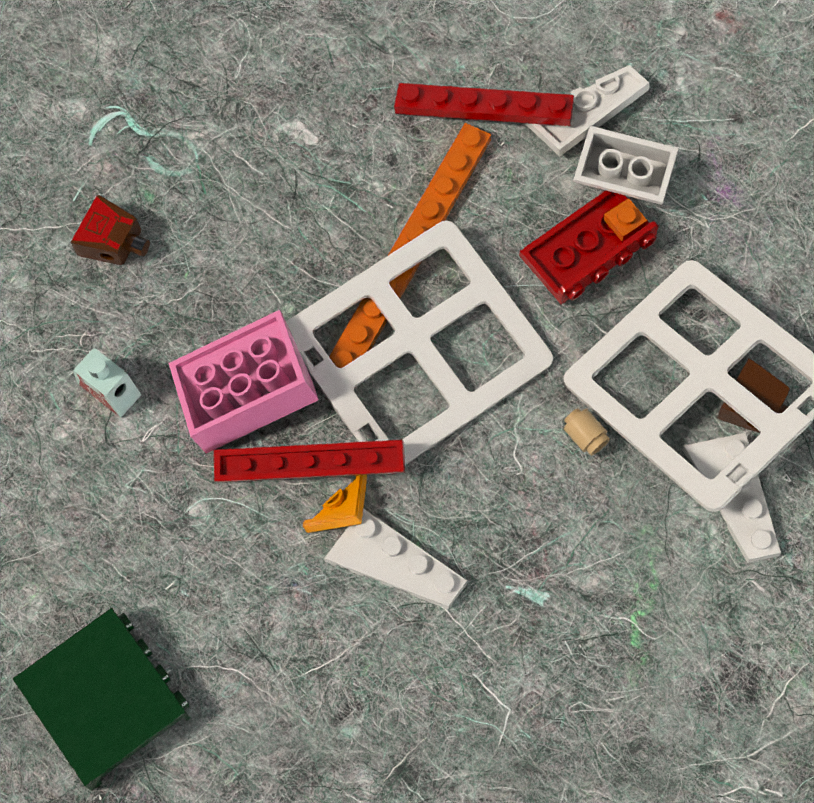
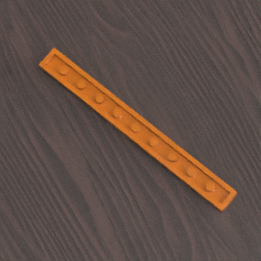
[329,123,491,368]

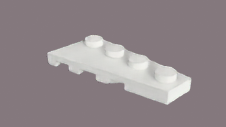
[524,65,649,157]
[682,433,781,563]
[324,508,467,609]

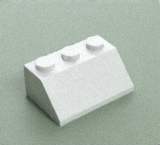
[573,126,678,205]

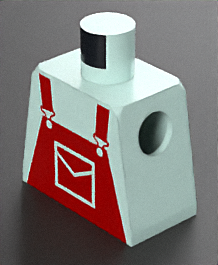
[73,348,141,418]

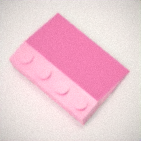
[168,310,319,454]

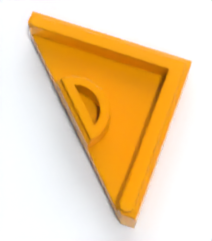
[303,475,367,533]

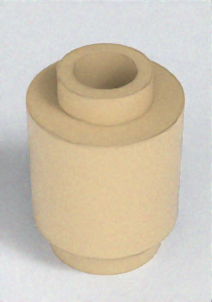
[564,408,610,456]

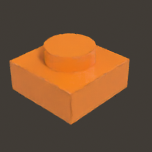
[604,198,648,242]

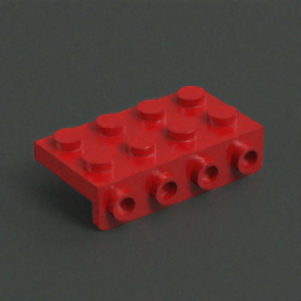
[519,190,659,305]

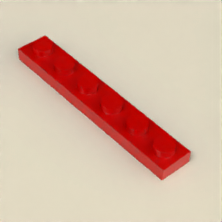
[394,83,574,126]
[214,440,405,483]

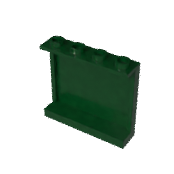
[12,608,191,791]

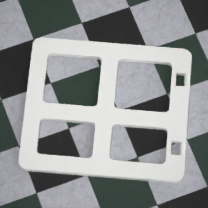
[286,221,553,465]
[564,260,814,512]

